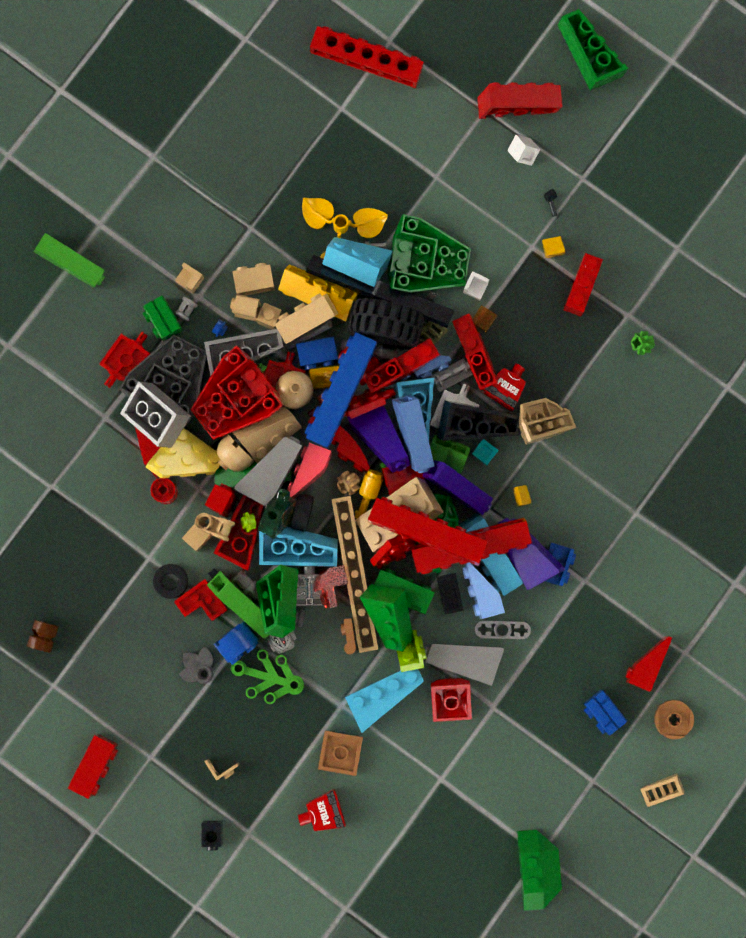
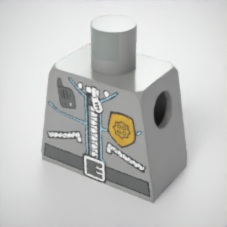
[296,566,328,606]

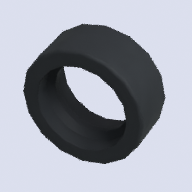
[291,493,314,532]

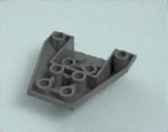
[119,334,207,425]

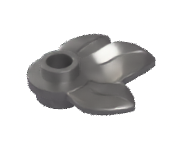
[179,647,214,684]

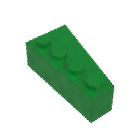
[558,9,629,91]

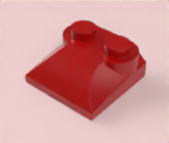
[431,678,472,722]

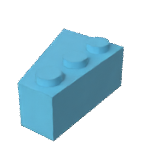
[322,237,393,287]

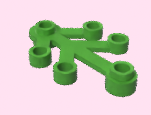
[231,649,304,704]

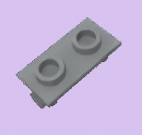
[431,358,473,393]

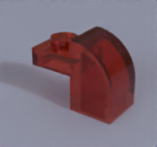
[313,565,348,609]

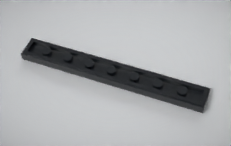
[306,255,455,328]

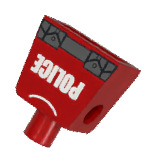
[482,363,526,412]
[297,789,346,831]

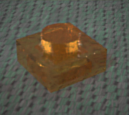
[473,305,497,332]

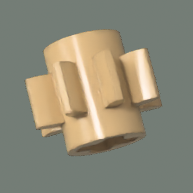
[337,470,360,496]

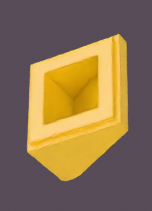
[542,236,565,258]
[513,485,531,507]

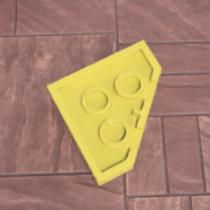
[146,428,221,478]

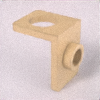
[204,759,240,781]

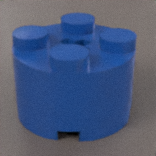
[213,621,259,665]

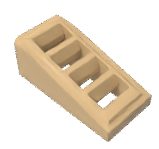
[640,773,685,807]

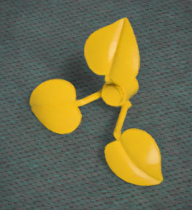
[302,198,388,259]

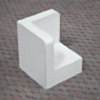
[508,135,541,166]
[463,271,489,301]

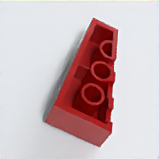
[477,82,563,119]
[214,495,265,572]

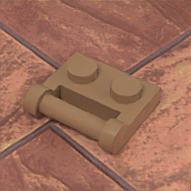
[340,618,356,654]

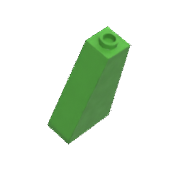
[33,233,105,287]
[207,571,269,639]

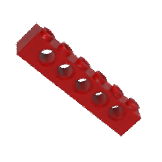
[310,26,424,88]

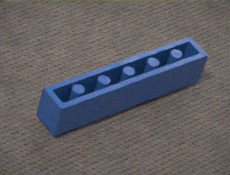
[305,332,377,449]

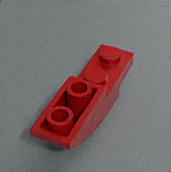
[452,314,498,391]
[363,338,440,394]
[308,416,370,473]

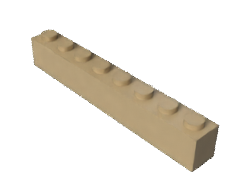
[331,496,378,653]

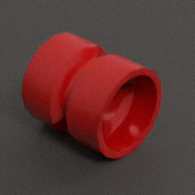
[150,478,178,505]

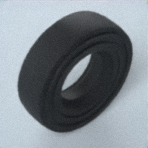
[153,564,188,599]

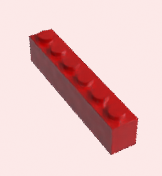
[368,497,488,566]
[410,517,532,574]

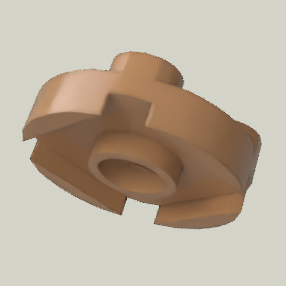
[654,700,694,739]

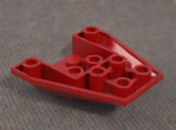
[190,345,283,440]

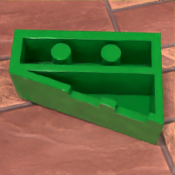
[256,565,298,638]
[360,584,414,652]

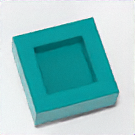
[471,439,499,466]

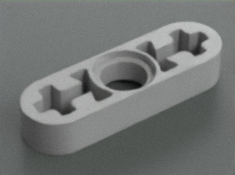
[474,621,531,639]

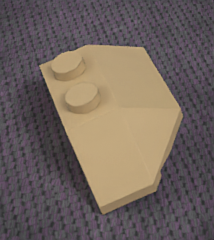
[519,398,576,445]

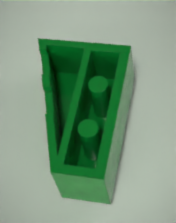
[374,568,435,615]

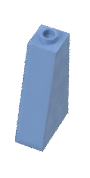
[391,395,434,473]

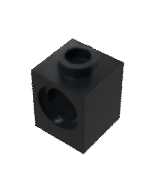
[201,821,223,851]

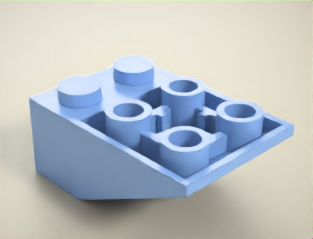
[462,562,505,619]

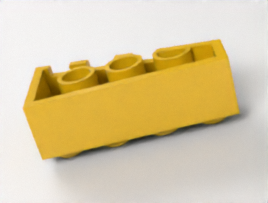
[278,265,359,322]

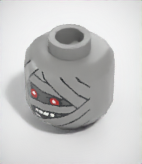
[267,631,297,654]

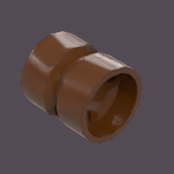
[27,620,59,653]

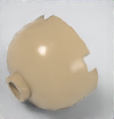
[276,371,314,410]
[217,434,255,472]

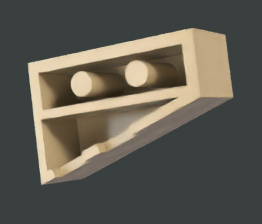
[275,293,339,344]
[232,406,302,464]

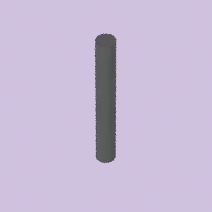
[285,320,332,350]

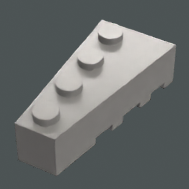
[204,329,284,376]

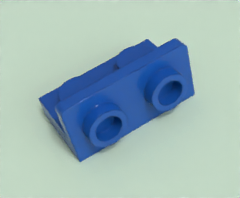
[546,543,576,586]

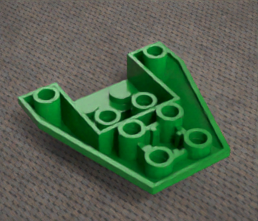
[388,214,471,293]

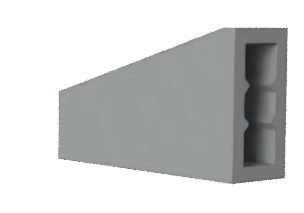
[234,436,303,509]
[425,644,504,686]

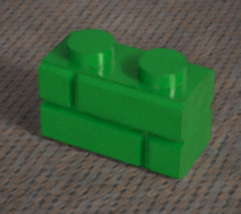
[143,295,183,342]

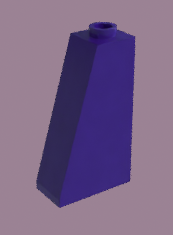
[347,405,410,473]
[422,460,493,515]
[498,518,565,590]

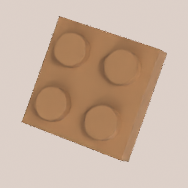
[318,730,363,776]

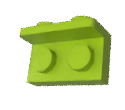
[396,630,427,672]

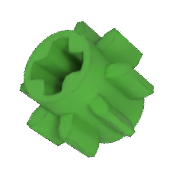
[631,331,655,355]

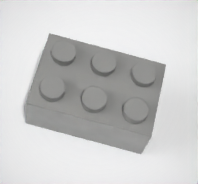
[120,382,190,448]

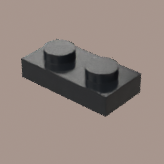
[437,573,463,615]

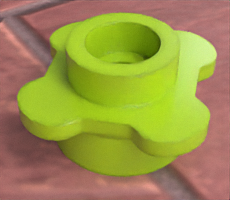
[241,512,256,533]

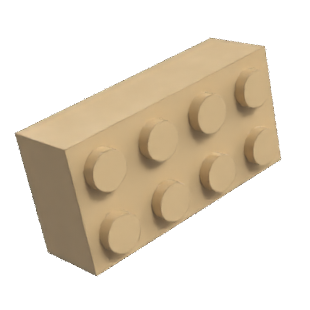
[355,477,443,553]

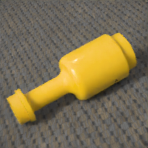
[354,469,383,519]

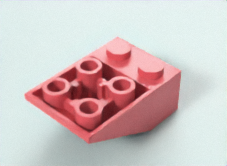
[286,442,332,501]

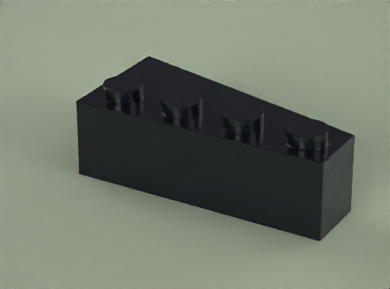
[437,400,520,441]

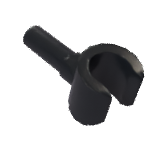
[544,189,557,217]

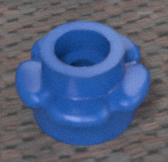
[212,319,228,337]

